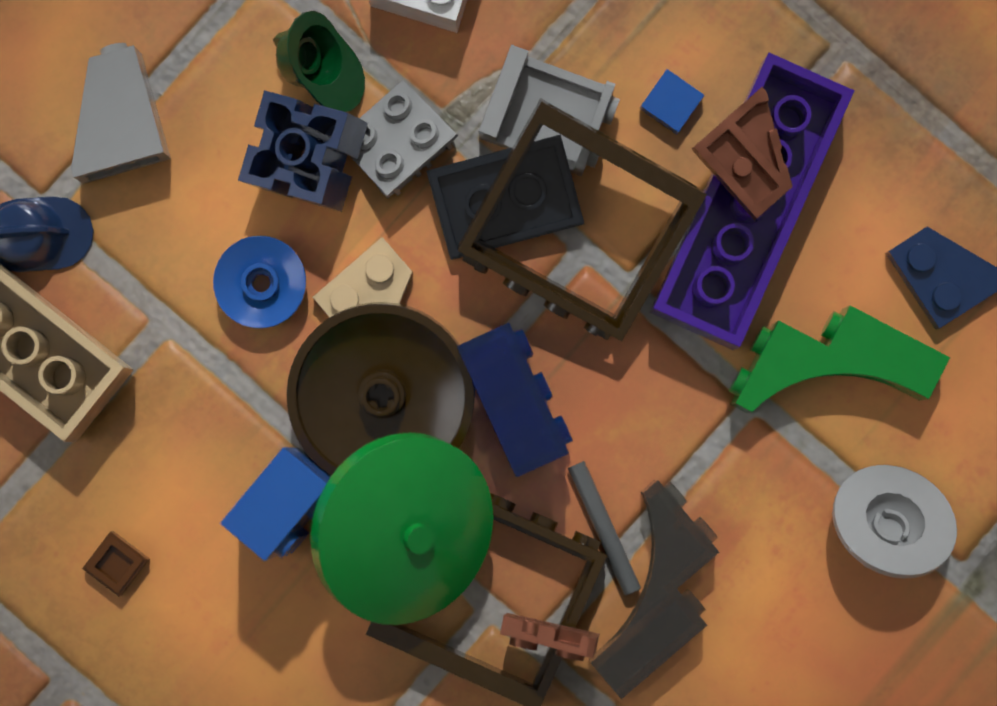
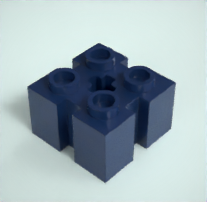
[238,90,368,212]

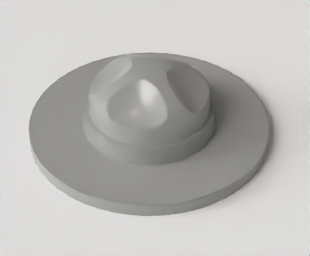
[832,465,957,579]

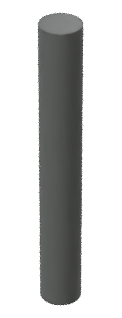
[568,461,641,596]

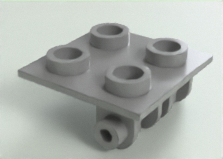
[351,80,458,199]

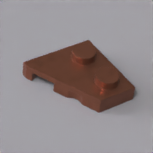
[692,87,793,221]
[500,613,599,661]

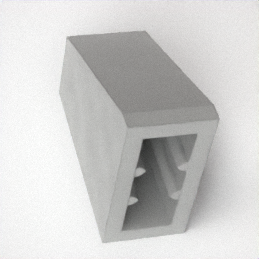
[71,43,171,184]

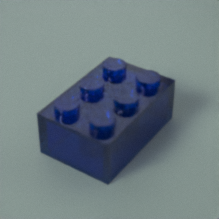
[457,323,573,478]

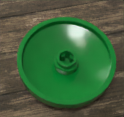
[310,433,493,625]

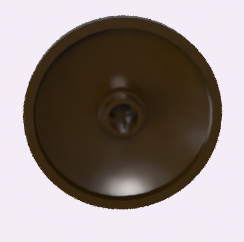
[286,302,475,476]

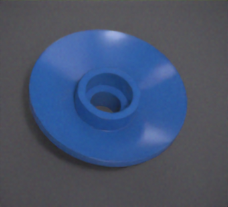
[213,236,306,329]

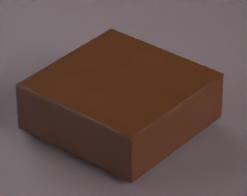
[82,531,150,597]

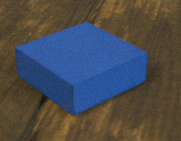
[640,69,704,135]

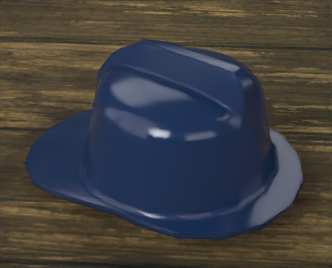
[0,196,94,272]

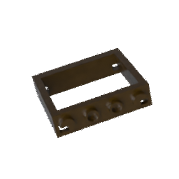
[458,98,707,341]
[366,493,607,706]

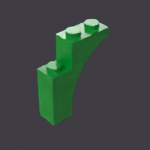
[729,305,950,413]

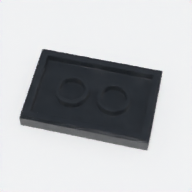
[426,134,584,260]

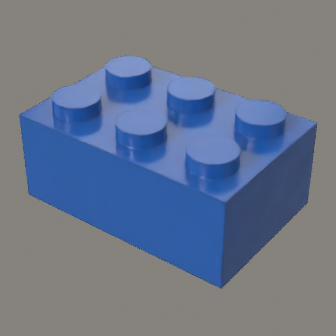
[220,447,331,561]

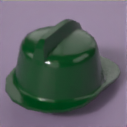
[273,11,365,112]

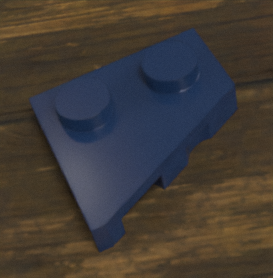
[886,226,997,330]

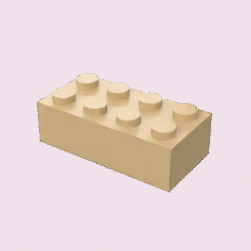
[0,263,134,442]

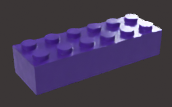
[649,52,855,350]

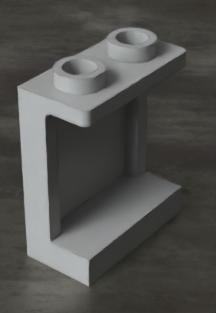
[479,45,620,176]

